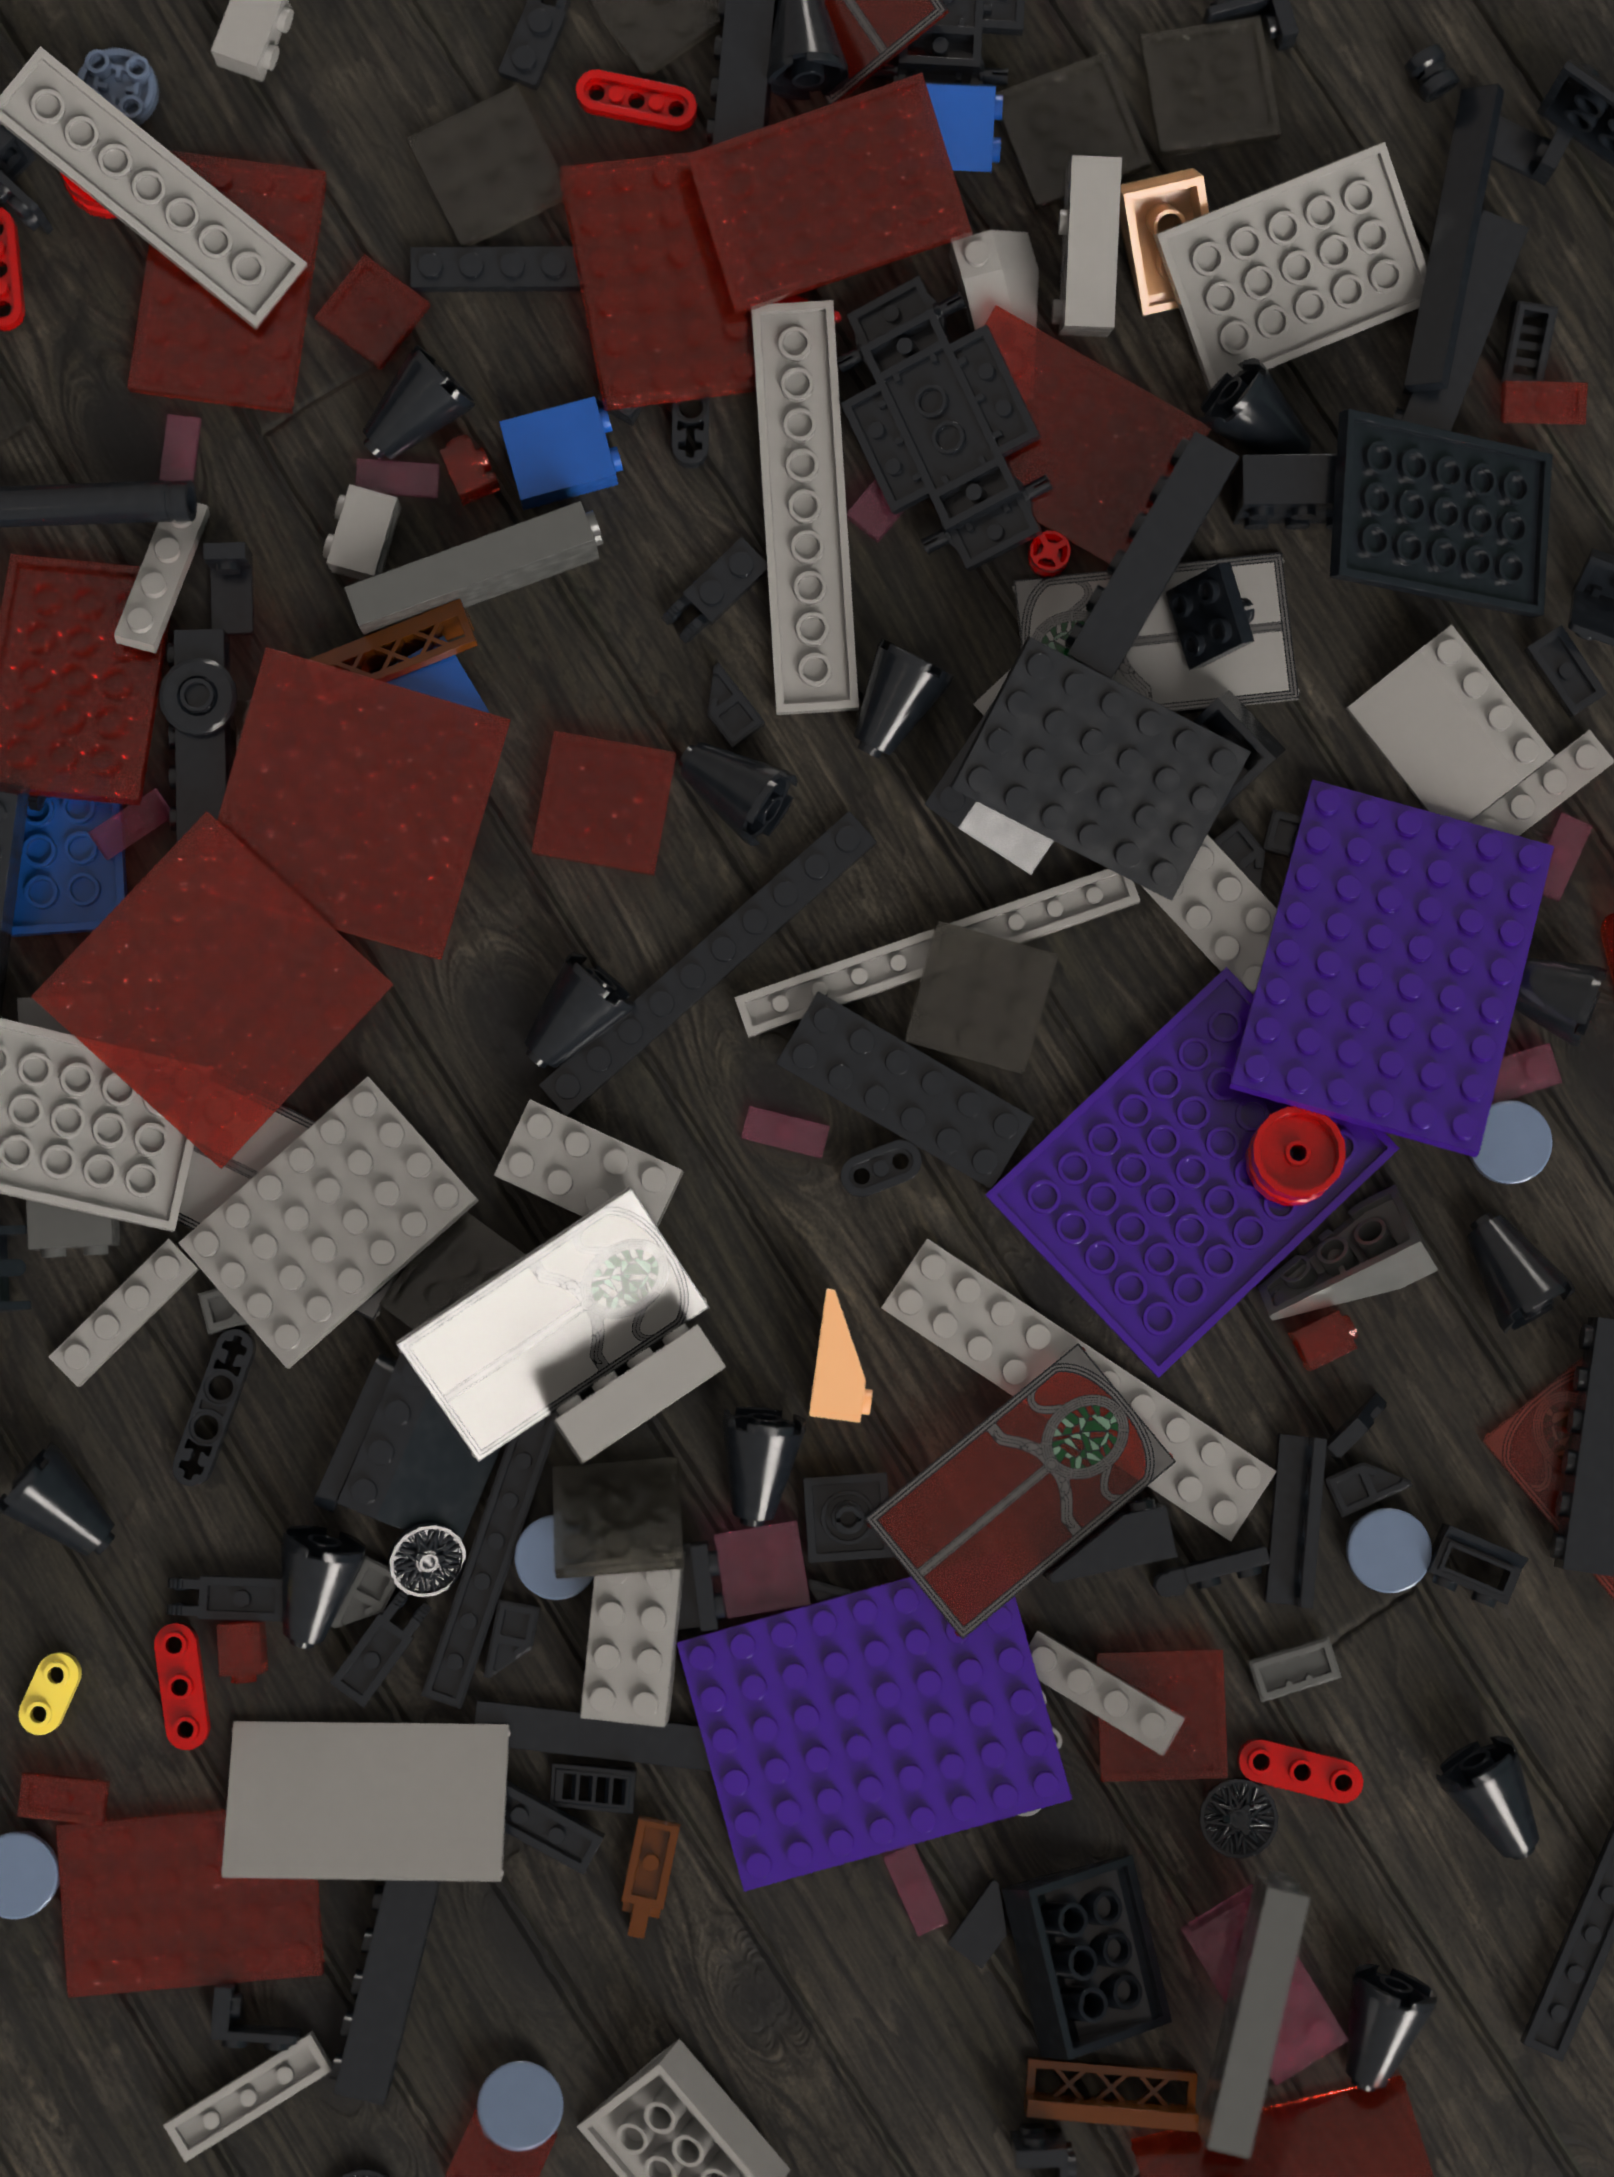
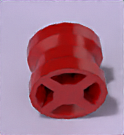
[1028,530,1071,577]

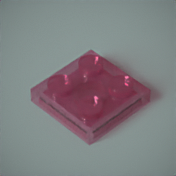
[714,1520,811,1619]

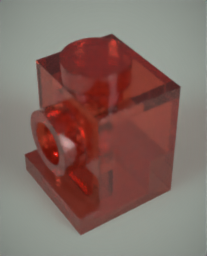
[440,435,501,505]

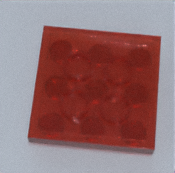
[532,731,677,876]
[1095,1649,1228,1782]

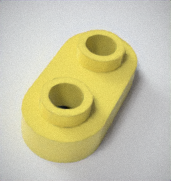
[19,1652,82,1735]

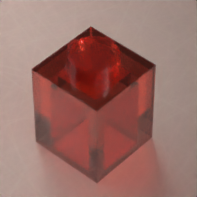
[1288,1310,1358,1371]
[217,1621,268,1683]

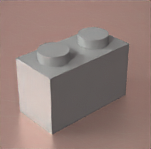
[211,0,293,82]
[323,484,402,580]

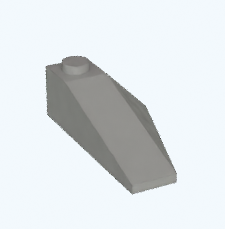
[949,230,1039,401]

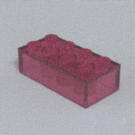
[1180,1884,1349,2086]

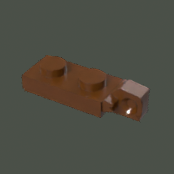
[621,1815,681,1939]

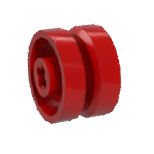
[1245,1106,1346,1206]

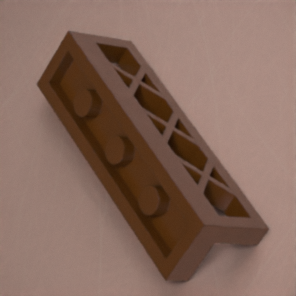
[306,598,478,707]
[1024,2056,1199,2132]

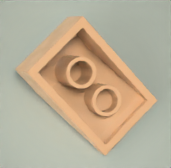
[1119,168,1209,316]
[809,1289,873,1423]

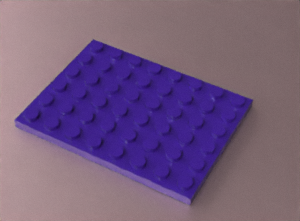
[1229,779,1554,1158]
[984,967,1400,1378]
[676,1551,1072,1892]

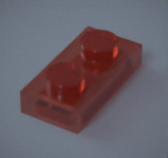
[1501,381,1588,425]
[17,1772,110,1826]

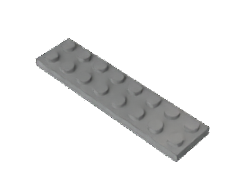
[0,46,307,330]

